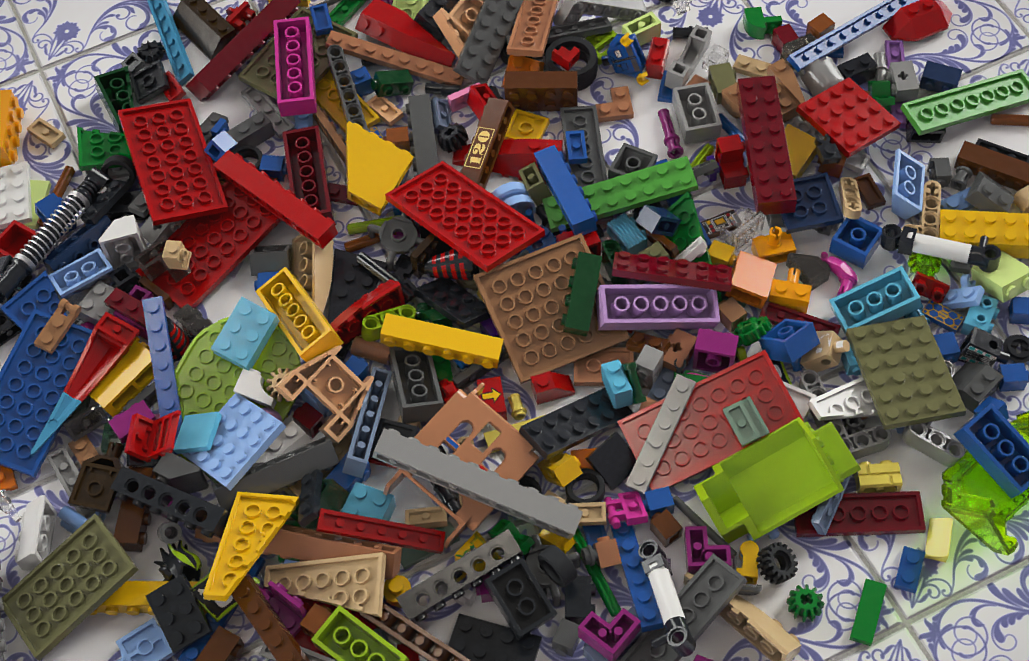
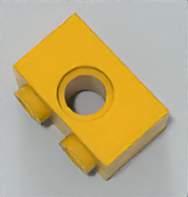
[537,452,583,487]

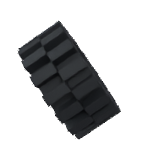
[756,542,798,585]

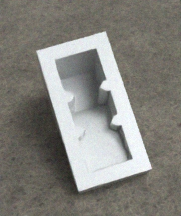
[233,368,276,409]

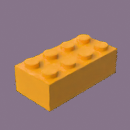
[0,89,24,167]

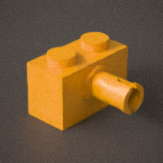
[751,226,796,264]
[769,268,812,314]

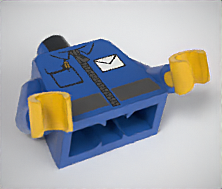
[601,32,649,86]

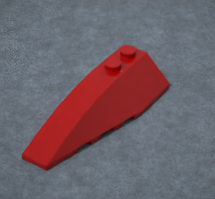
[355,0,456,68]
[452,139,563,181]
[305,279,405,363]

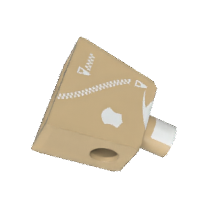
[800,331,850,372]

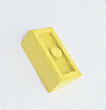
[924,518,953,563]

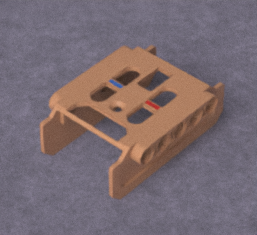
[383,382,540,549]

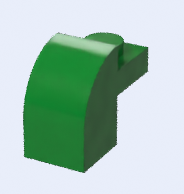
[743,7,782,40]
[868,80,895,111]
[488,519,535,556]

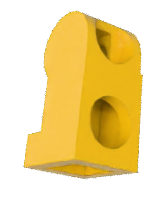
[736,540,759,585]

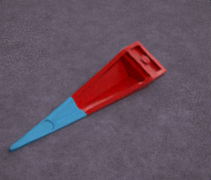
[31,312,140,456]

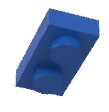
[565,130,588,164]
[894,546,925,594]

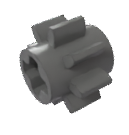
[842,417,866,435]

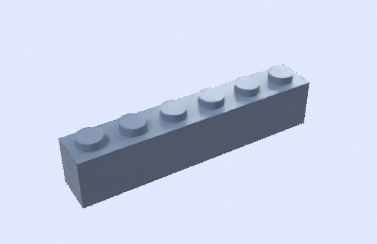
[342,366,392,478]

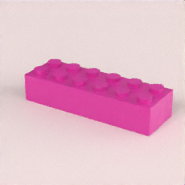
[273,16,317,117]

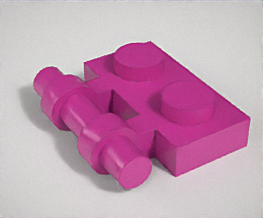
[604,491,648,529]

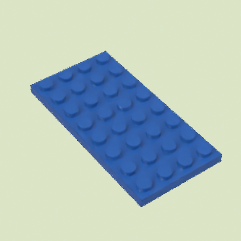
[0,309,93,478]

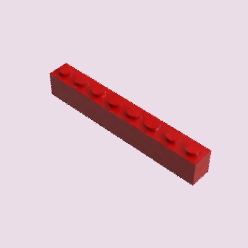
[213,150,338,249]

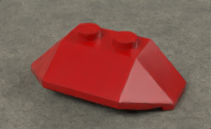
[882,0,952,41]

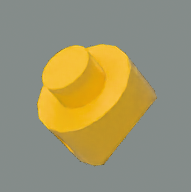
[383,575,411,608]

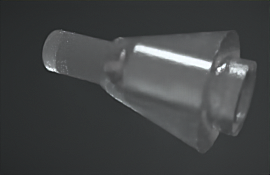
[0,489,22,523]

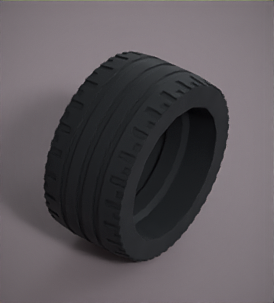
[544,36,598,91]

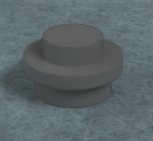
[581,545,598,566]

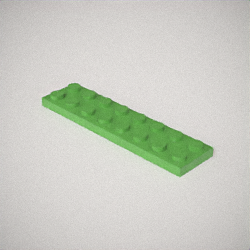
[900,69,1029,136]
[542,156,699,233]

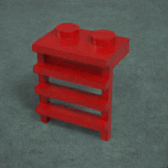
[124,410,181,463]

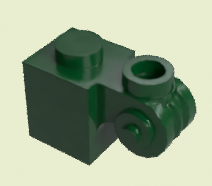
[415,302,453,328]

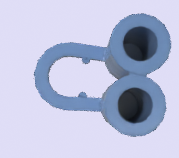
[58,506,106,534]

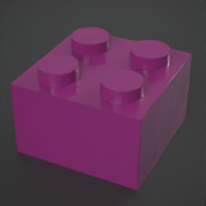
[692,328,739,373]

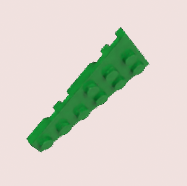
[77,127,126,171]
[663,191,723,304]

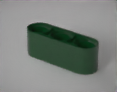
[601,240,630,285]

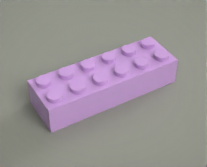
[595,284,720,330]

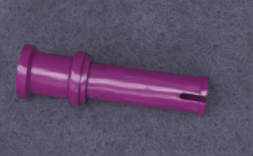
[658,108,684,159]

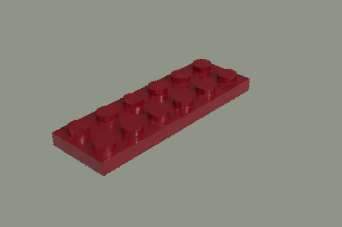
[612,251,732,292]
[794,491,926,537]

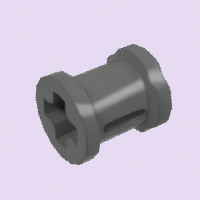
[950,166,973,191]

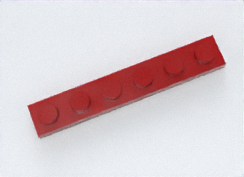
[316,508,446,554]

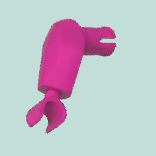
[816,252,858,296]

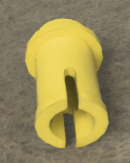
[507,393,527,420]

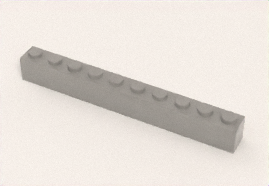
[372,428,583,540]

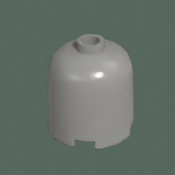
[800,56,845,96]

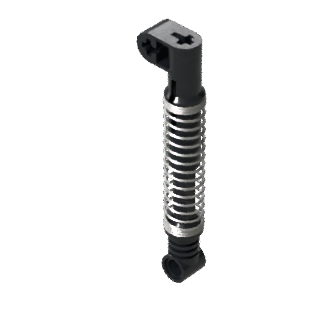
[0,166,111,305]

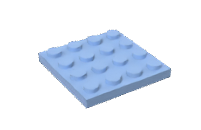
[182,394,286,491]

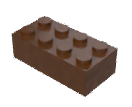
[504,71,578,112]

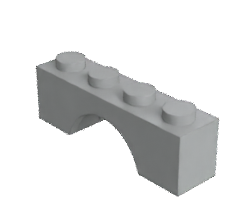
[664,24,712,89]

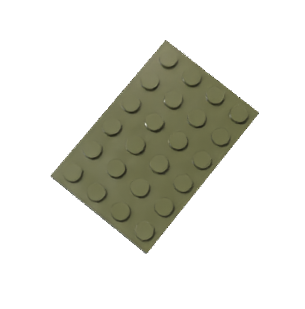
[238,6,358,99]
[846,315,967,430]
[2,514,139,661]

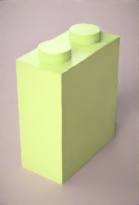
[971,251,1029,303]

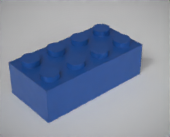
[953,403,1029,499]

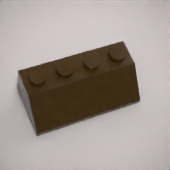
[173,0,237,61]

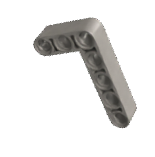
[553,0,648,26]
[902,360,965,467]
[799,369,892,460]

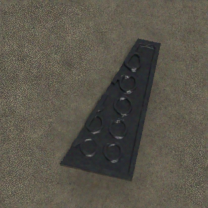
[328,248,387,360]

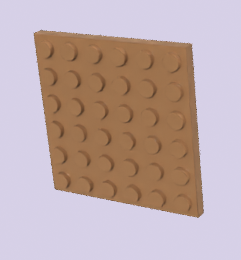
[473,233,630,384]

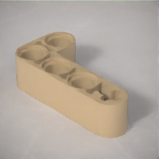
[902,180,941,237]

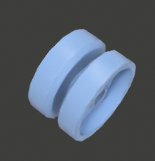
[491,182,536,217]

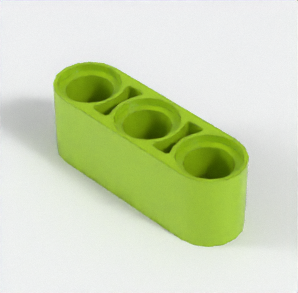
[361,305,416,342]

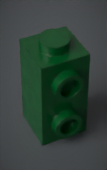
[371,69,414,97]

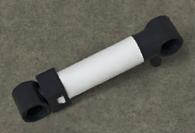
[880,224,1001,272]
[638,540,696,657]

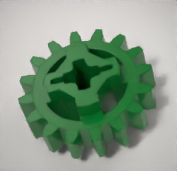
[731,316,772,347]

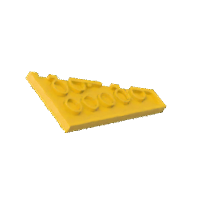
[203,491,300,601]

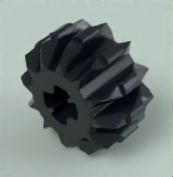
[437,123,469,154]

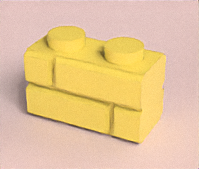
[854,460,903,493]

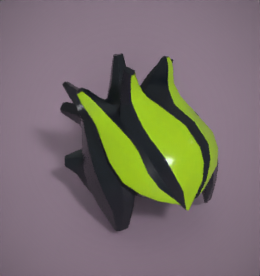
[154,540,202,581]

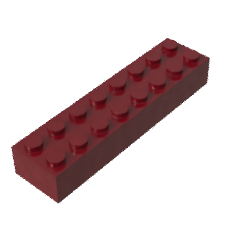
[185,0,301,102]
[736,75,797,216]

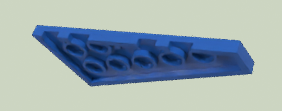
[0,270,67,330]

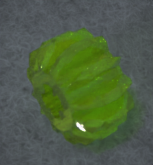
[907,252,942,276]

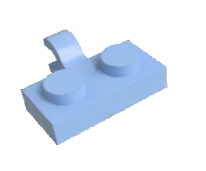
[942,274,985,309]

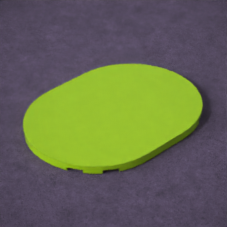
[175,317,301,464]

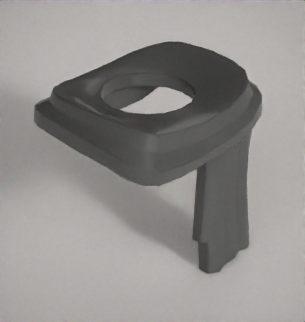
[733,556,762,595]

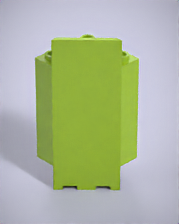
[693,417,861,544]

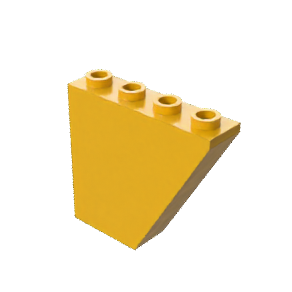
[346,121,414,216]
[89,337,154,417]

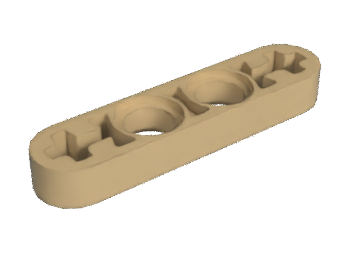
[838,177,862,219]

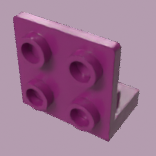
[268,580,307,637]

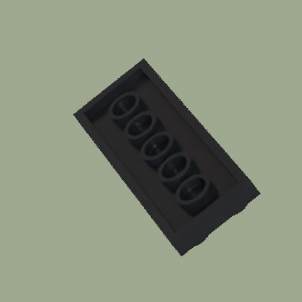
[519,387,634,460]

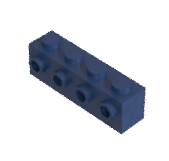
[43,215,112,273]

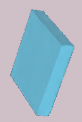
[173,412,222,454]

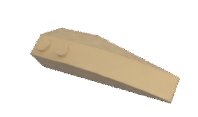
[291,234,334,314]
[683,572,801,661]

